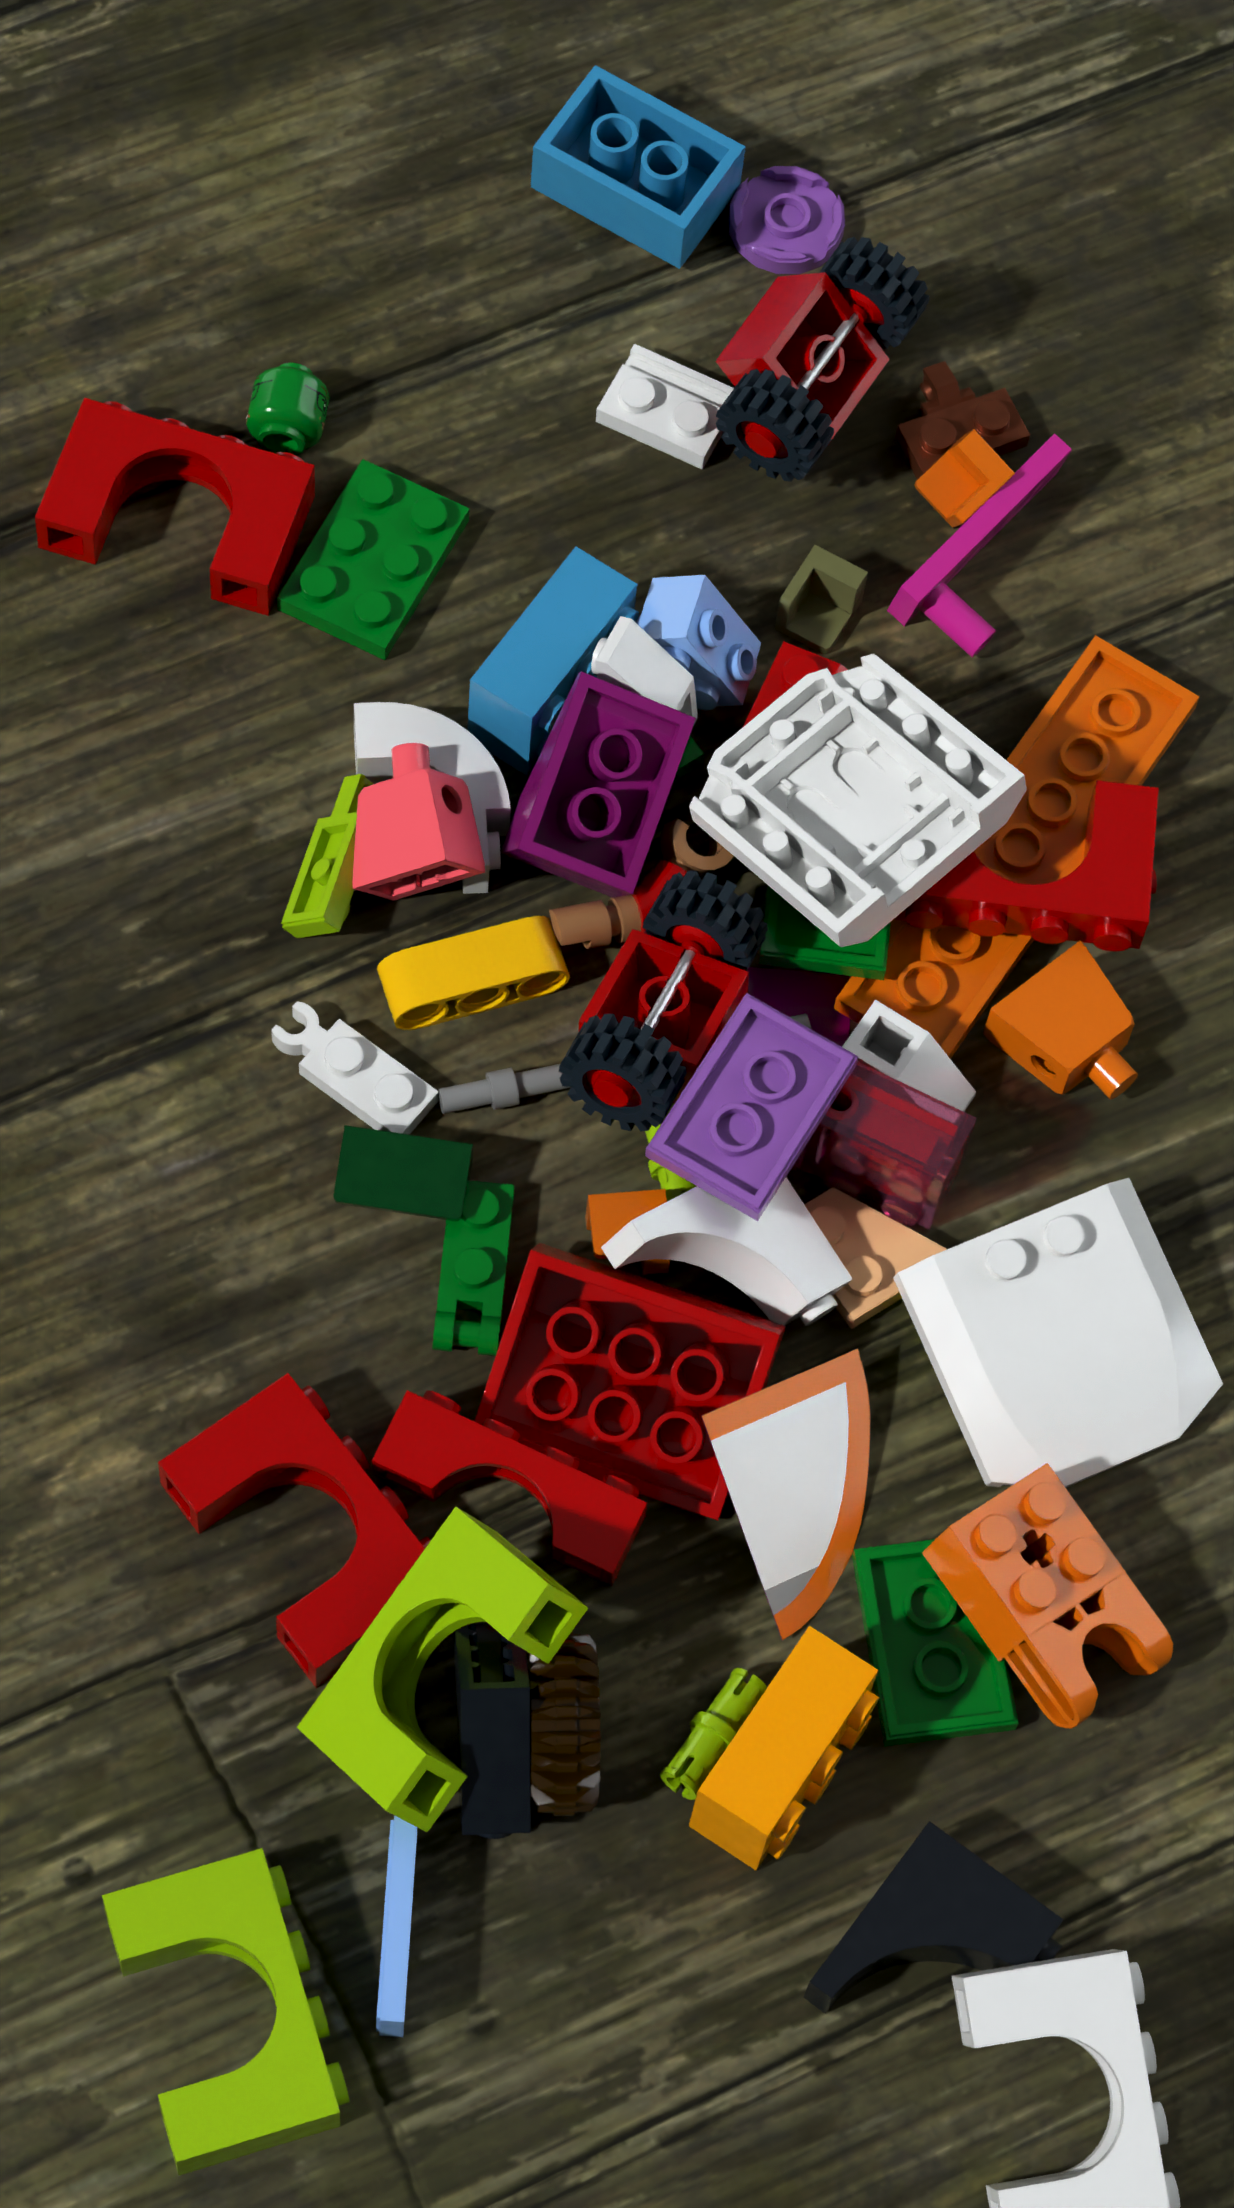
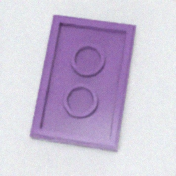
[645,993,858,1221]

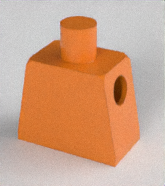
[983,941,1138,1100]

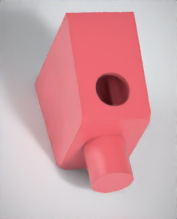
[352,743,485,901]

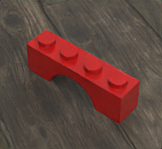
[372,1390,647,1586]

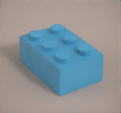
[531,65,746,269]
[467,546,639,776]

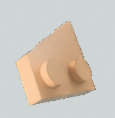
[804,1187,947,1329]

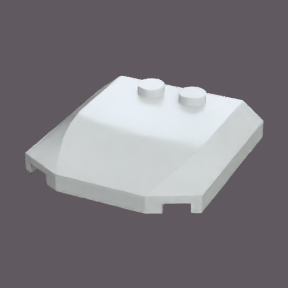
[689,653,1027,947]
[893,1178,1223,1488]

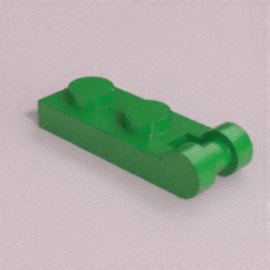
[432,1180,515,1356]

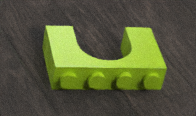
[296,1506,588,1832]
[102,1848,350,2176]

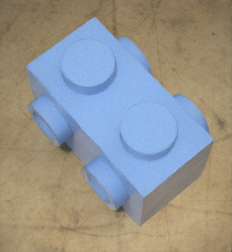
[636,575,761,710]

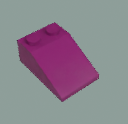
[500,671,696,897]

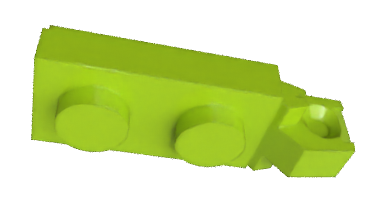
[281,774,373,938]

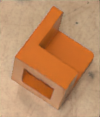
[914,429,1015,528]
[585,1189,670,1275]

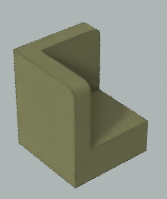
[774,545,868,655]

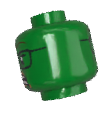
[246,363,330,455]

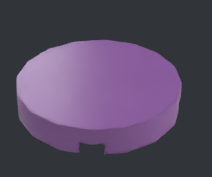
[729,166,845,274]

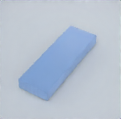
[376,1816,418,2037]

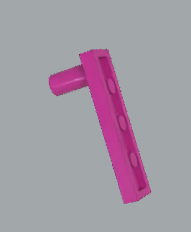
[887,433,1072,658]

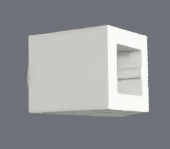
[591,616,698,726]
[842,999,976,1126]

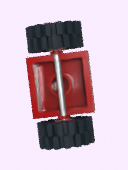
[715,237,929,482]
[559,871,768,1132]

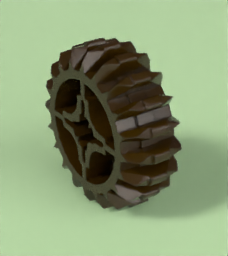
[526,1632,601,1816]

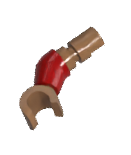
[549,818,734,949]

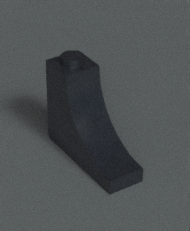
[453,1622,531,1839]
[803,1821,1063,2014]

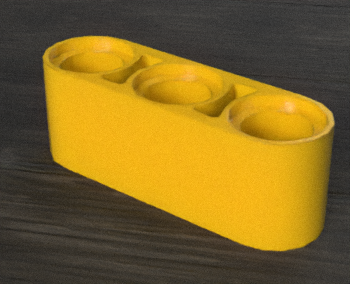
[377,916,570,1030]

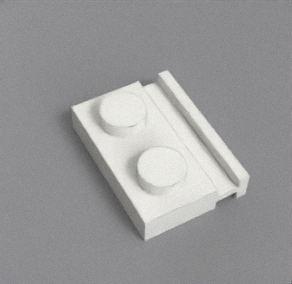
[595,344,734,470]

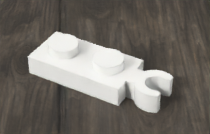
[272,1001,439,1135]

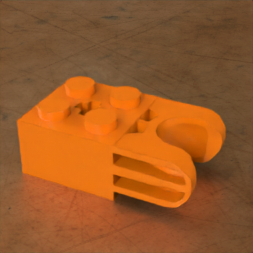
[922,1463,1173,1729]

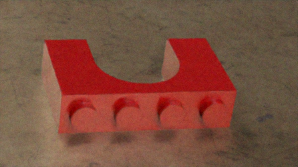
[35,398,315,616]
[894,780,1159,952]
[158,1373,431,1688]

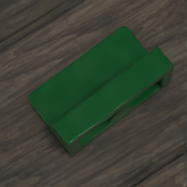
[333,1125,473,1221]

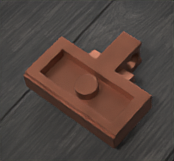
[895,361,1030,479]

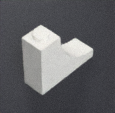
[601,1177,853,1326]

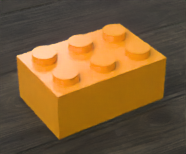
[689,1625,879,1871]

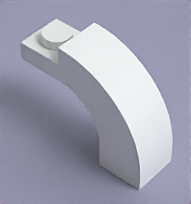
[354,702,511,894]

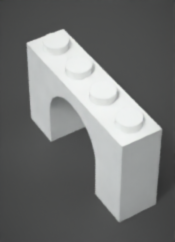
[952,1949,1180,2208]

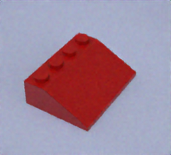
[474,1243,786,1521]

